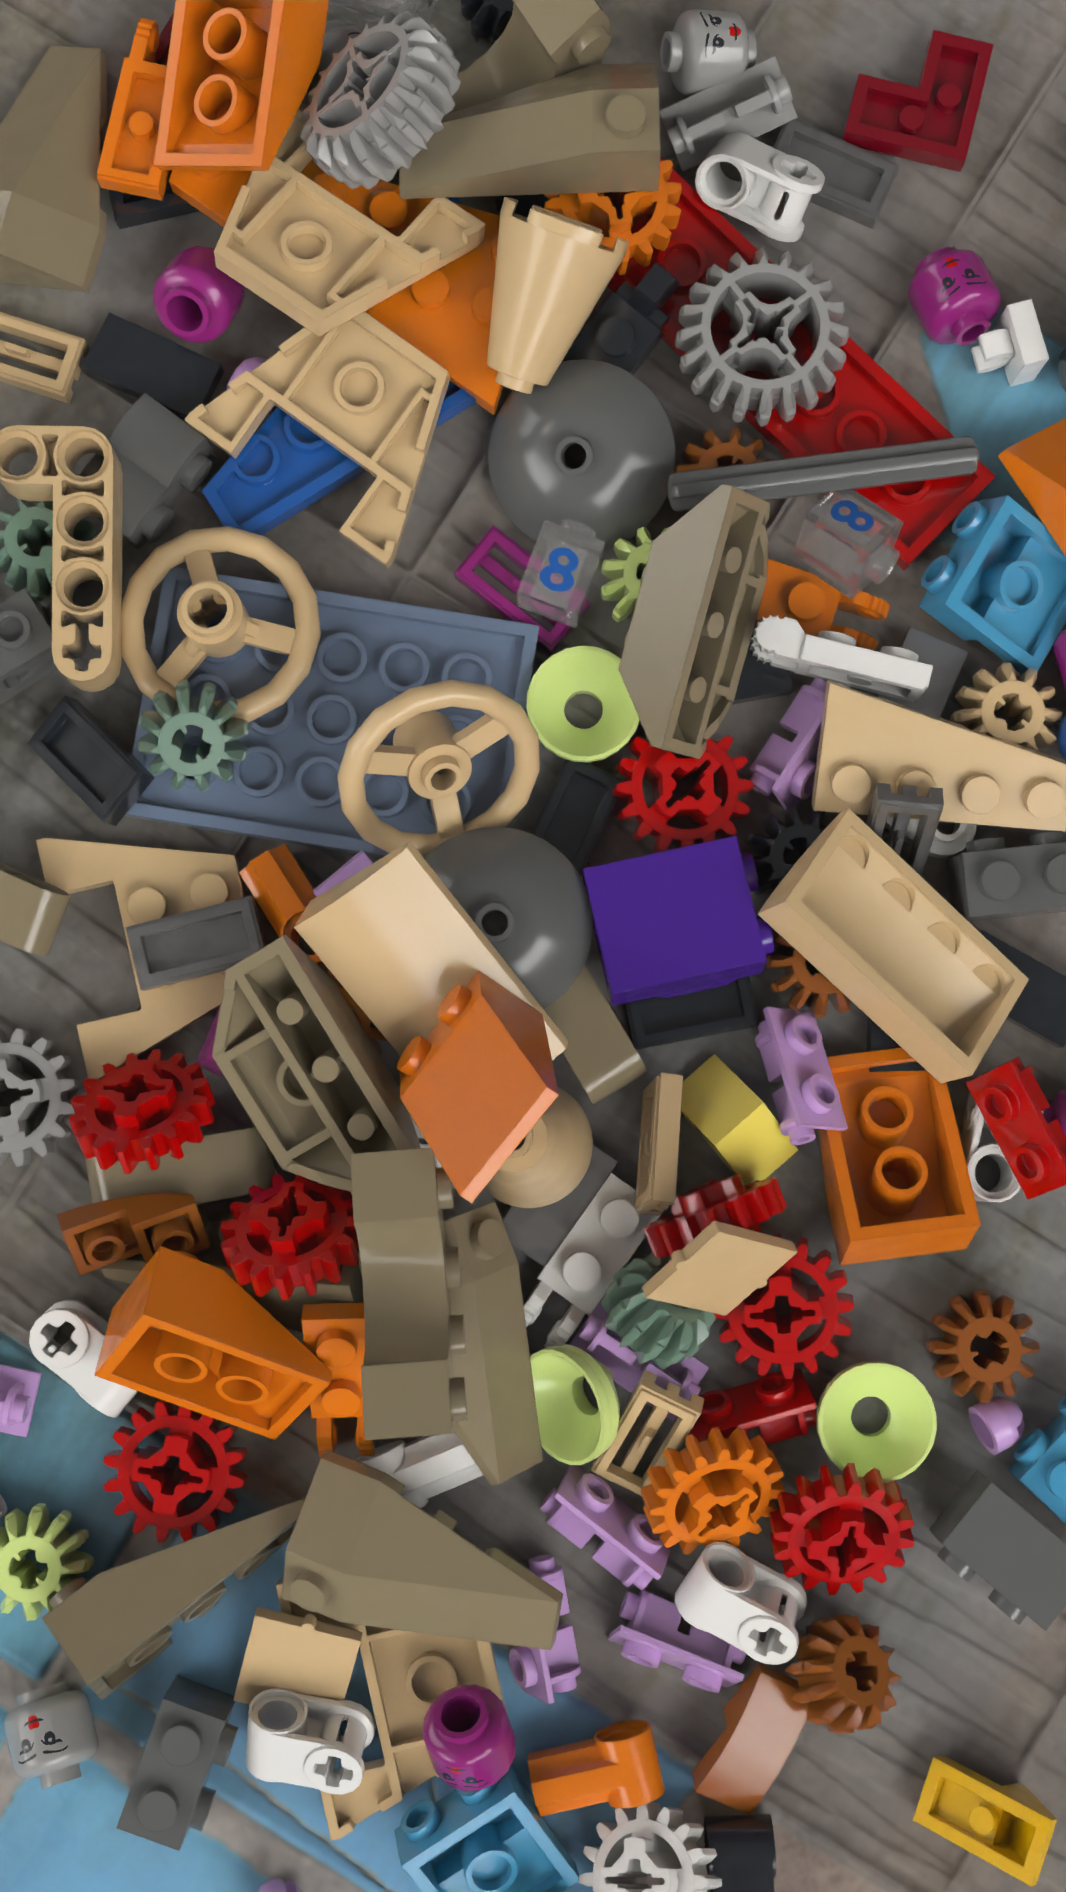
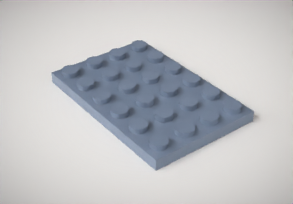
[125,567,540,858]

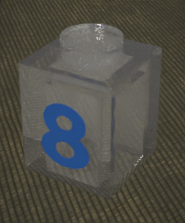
[791,490,904,599]
[517,519,605,628]

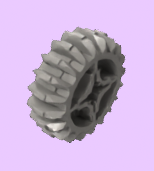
[300,10,461,190]
[675,247,849,427]

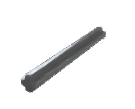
[667,436,980,512]

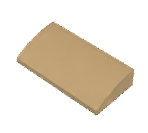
[758,808,1029,1084]
[294,841,569,1061]

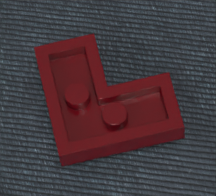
[842,30,994,172]

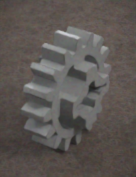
[0,1028,82,1167]

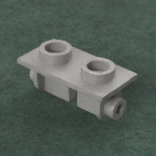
[659,56,798,171]

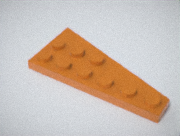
[169,160,503,415]

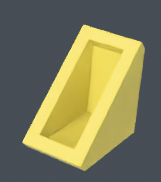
[681,1054,798,1185]

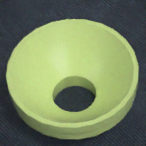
[526,646,640,763]
[530,1344,621,1465]
[817,1361,937,1483]

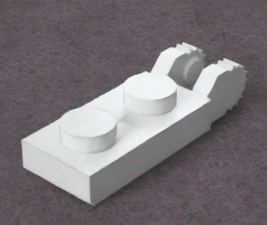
[750,615,933,703]
[523,1173,664,1348]

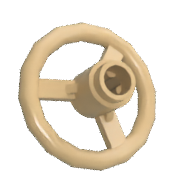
[121,526,321,723]
[337,680,540,858]

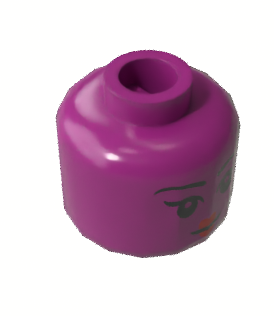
[152,246,245,343]
[908,247,1002,346]
[422,1684,516,1791]

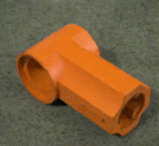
[239,844,328,970]
[527,1719,665,1817]

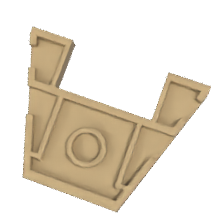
[214,103,485,337]
[185,311,450,569]
[36,838,247,1080]
[276,1578,508,1841]

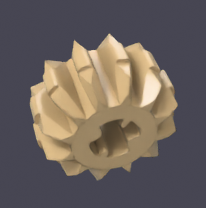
[950,663,1063,751]

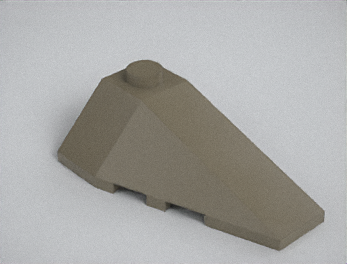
[0,46,107,293]
[399,63,660,199]
[357,1202,543,1486]

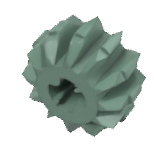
[0,499,96,601]
[137,680,249,792]
[600,1252,716,1370]

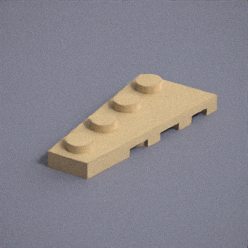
[811,679,1066,832]

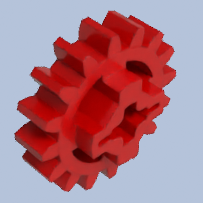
[612,735,753,853]
[68,1050,215,1174]
[220,1174,360,1300]
[644,1174,788,1259]
[713,1234,854,1379]
[103,1399,248,1544]
[769,1463,915,1595]

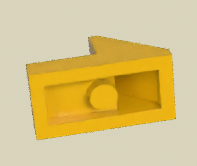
[913,1755,1057,1887]

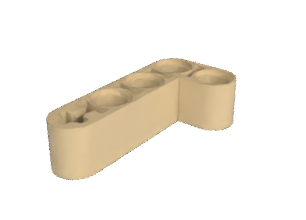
[0,425,123,692]

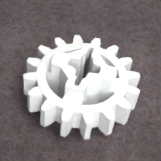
[579,1803,722,1892]

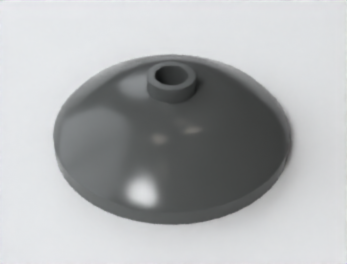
[488,359,676,554]
[424,827,593,1009]

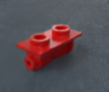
[966,1056,1066,1200]
[688,1368,817,1445]

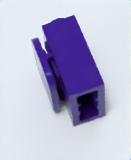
[583,836,774,1006]

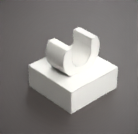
[971,299,1049,387]

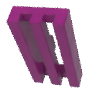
[454,525,591,655]

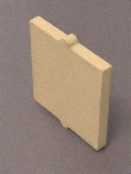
[642,1221,798,1316]
[233,1606,363,1704]

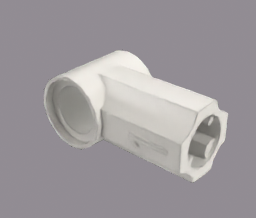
[354,1432,483,1509]

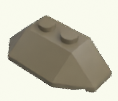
[618,484,770,759]
[212,934,421,1195]

